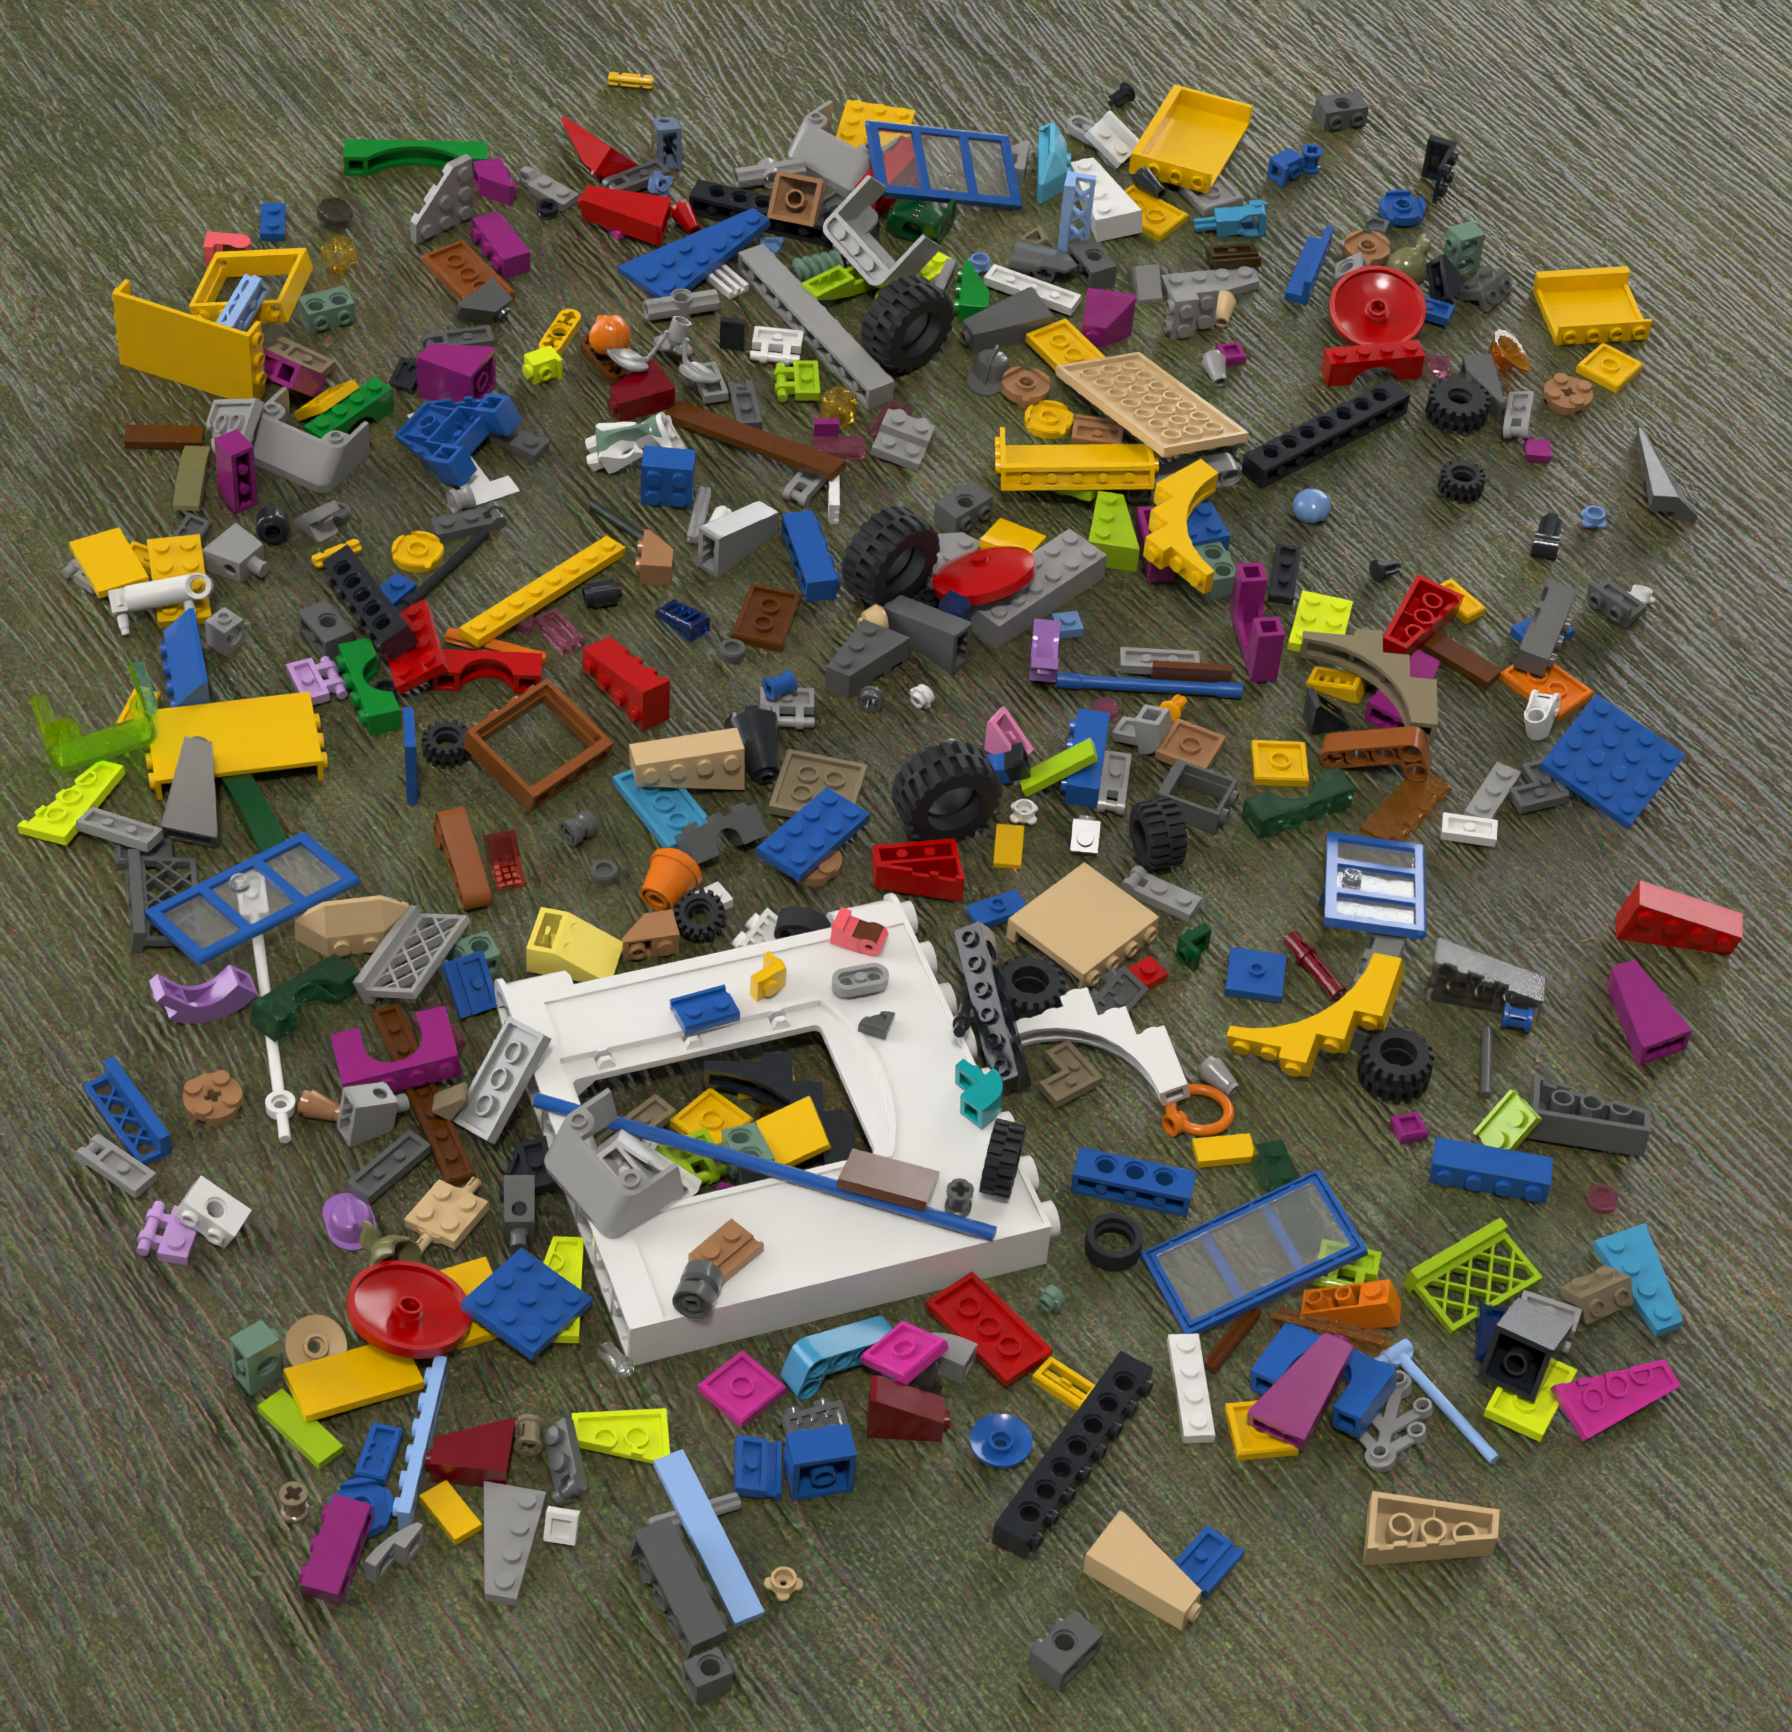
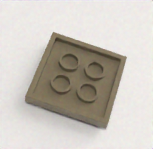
[768,749,867,818]

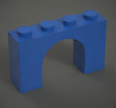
[1251,1321,1396,1438]

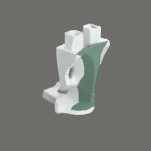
[585,412,687,474]

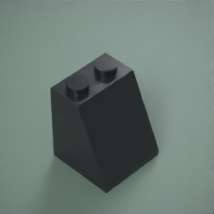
[1477,1297,1574,1402]

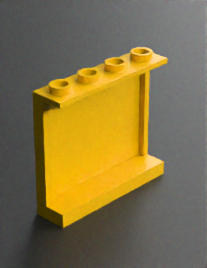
[1532,266,1652,346]

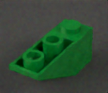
[954,259,990,324]

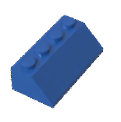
[159,608,210,708]

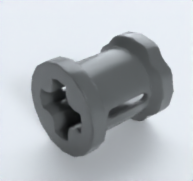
[944,1178,974,1217]

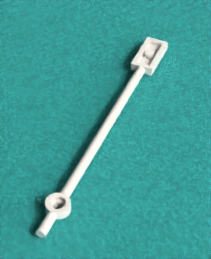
[236,873,296,1143]

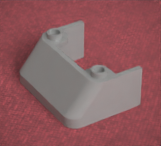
[787,100,898,196]
[823,175,942,288]
[252,386,370,493]
[544,1088,684,1238]

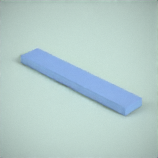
[653,1449,765,1628]

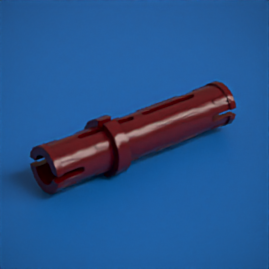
[1283,930,1347,1002]

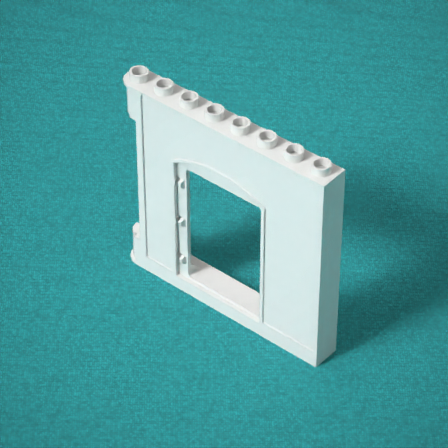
[494,893,1060,1367]

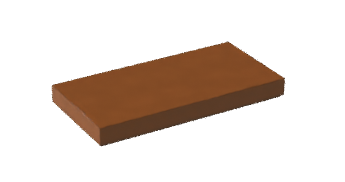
[422,240,515,302]

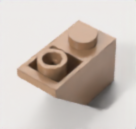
[635,529,674,586]
[622,909,680,961]

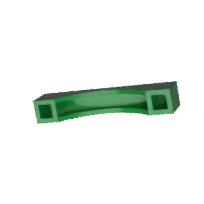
[343,139,488,178]

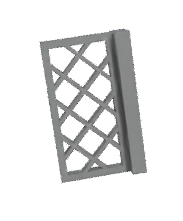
[353,905,470,1004]

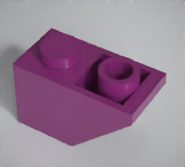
[473,158,517,206]

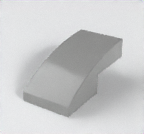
[365,1522,424,1585]

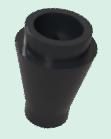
[1132,167,1167,200]

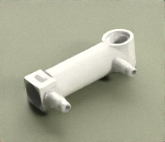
[108,573,213,636]

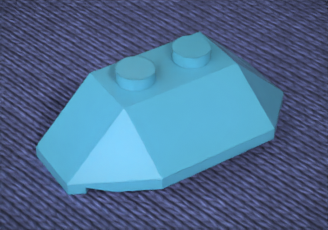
[1037,123,1071,203]

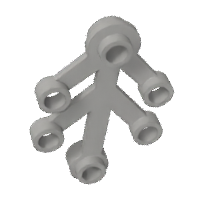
[1348,1370,1433,1472]

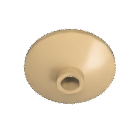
[285,1315,347,1366]

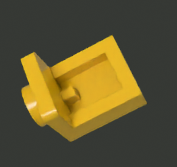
[750,951,787,1002]

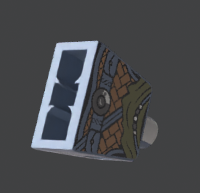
[651,117,682,170]

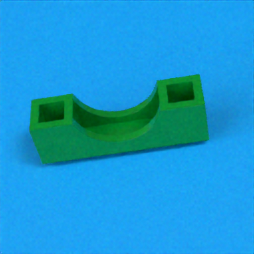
[304,377,394,439]
[335,637,401,736]

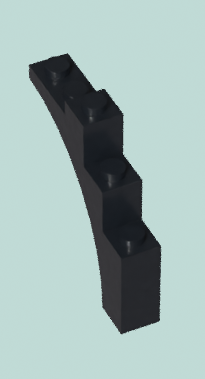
[702,1051,855,1166]

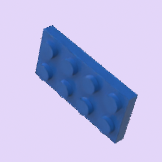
[756,787,870,882]

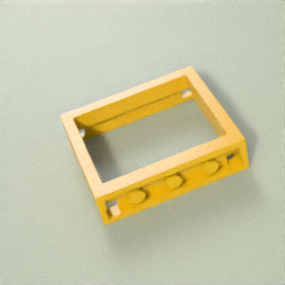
[189,248,313,324]

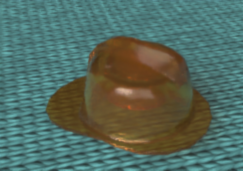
[1488,329,1531,371]

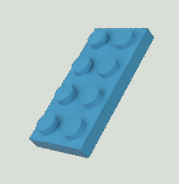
[612,769,707,850]

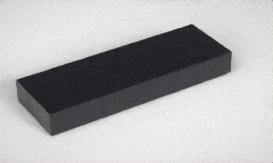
[1267,543,1302,605]

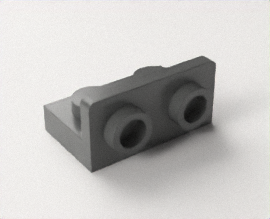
[1089,965,1148,1016]
[777,1397,852,1436]

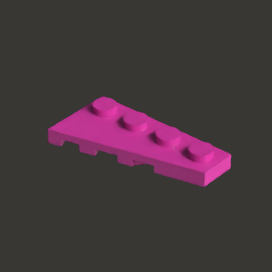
[1550,1359,1681,1442]

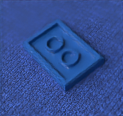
[403,707,418,805]

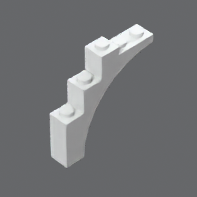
[1016,987,1190,1106]

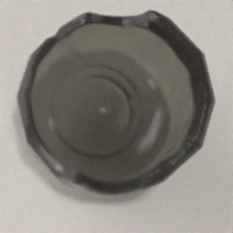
[316,197,353,232]

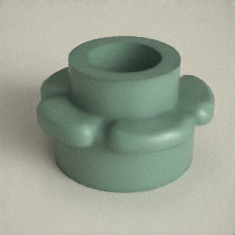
[1038,1285,1066,1313]

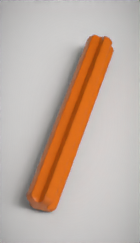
[445,627,547,667]

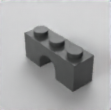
[674,802,768,864]

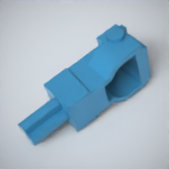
[1193,199,1267,238]

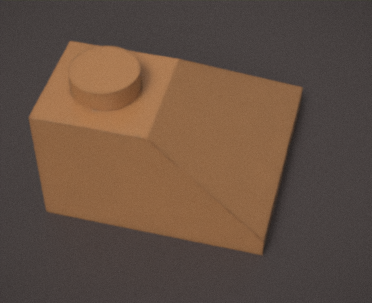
[767,170,827,227]

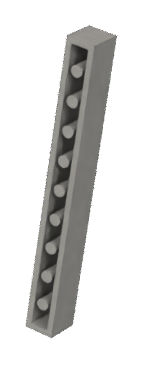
[738,244,895,410]

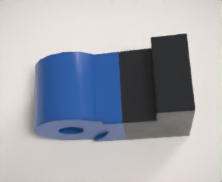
[986,742,1031,785]

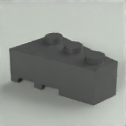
[1513,579,1577,677]

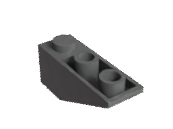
[1459,354,1507,421]

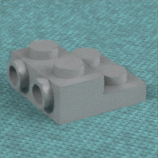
[1163,284,1219,340]
[870,408,935,471]

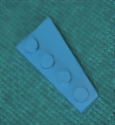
[1592,1223,1683,1337]

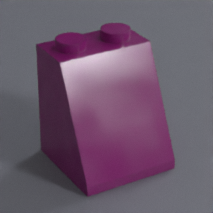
[416,343,496,402]

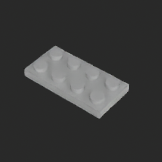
[452,1016,552,1145]

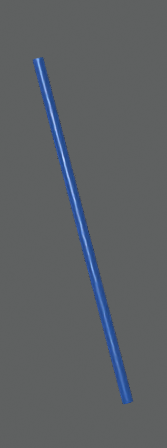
[533,1092,997,1241]

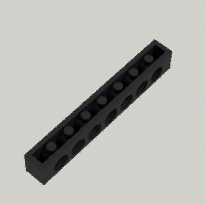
[689,179,880,248]
[1241,379,1410,489]
[992,1351,1154,1560]

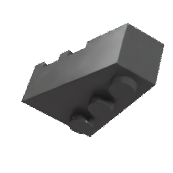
[824,619,910,699]

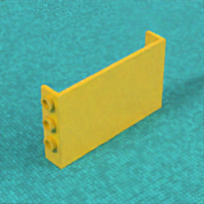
[1129,84,1253,194]
[112,279,267,400]
[995,427,1159,491]
[142,691,328,800]

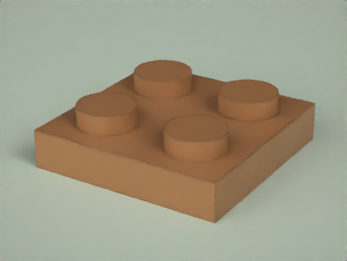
[1154,718,1226,769]

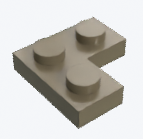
[1038,1040,1103,1108]

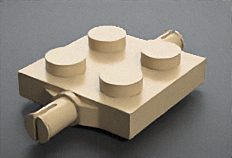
[404,1177,490,1255]

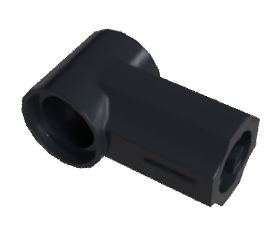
[1531,513,1563,560]

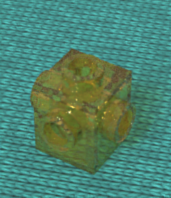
[321,236,357,272]
[820,384,857,429]

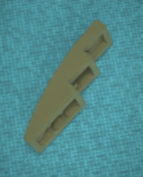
[173,446,211,511]

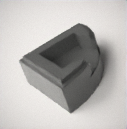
[1366,215,1390,236]
[858,1011,895,1040]

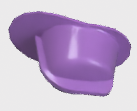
[322,1193,376,1251]

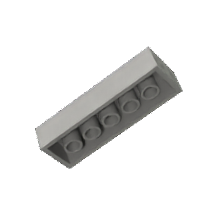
[960,529,1107,649]

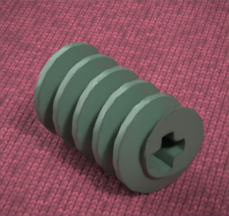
[791,250,844,282]

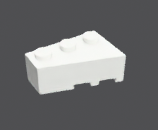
[595,1129,702,1201]

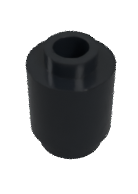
[582,578,622,608]

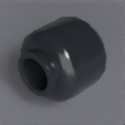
[255,505,290,544]

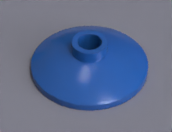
[970,1414,1033,1468]

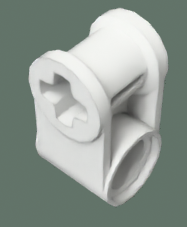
[1524,689,1561,740]

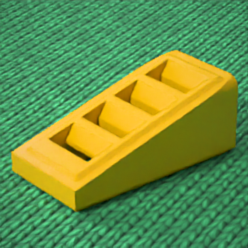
[1306,666,1367,704]

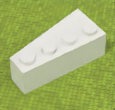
[1071,157,1143,242]

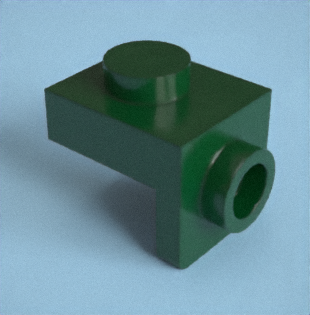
[1176,922,1212,972]

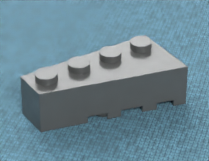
[627,1517,728,1657]

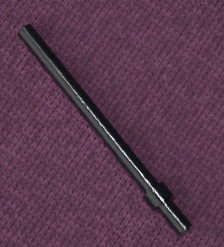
[396,528,490,612]
[953,983,972,1038]

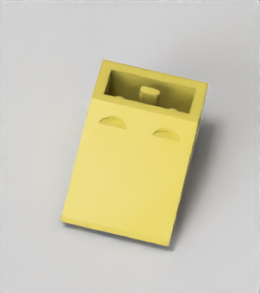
[526,907,622,982]

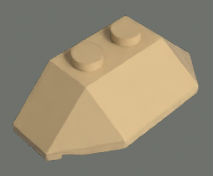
[294,895,409,957]

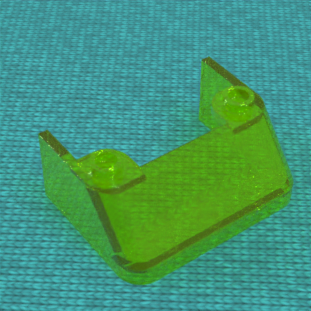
[29,662,158,772]

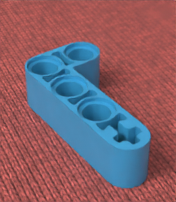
[781,1316,893,1400]

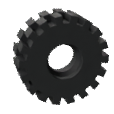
[1425,376,1491,435]
[979,1118,1026,1199]

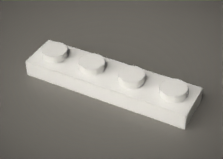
[984,264,1081,316]
[1167,1334,1215,1443]

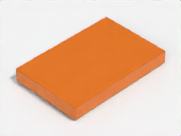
[1499,663,1594,722]

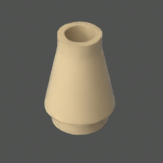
[1214,291,1236,328]

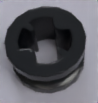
[536,198,558,220]

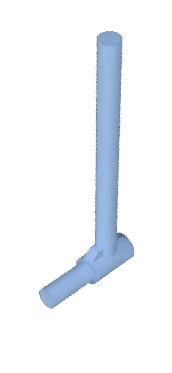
[1374,1339,1500,1464]

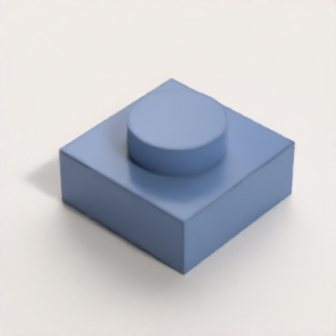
[1051,611,1084,639]

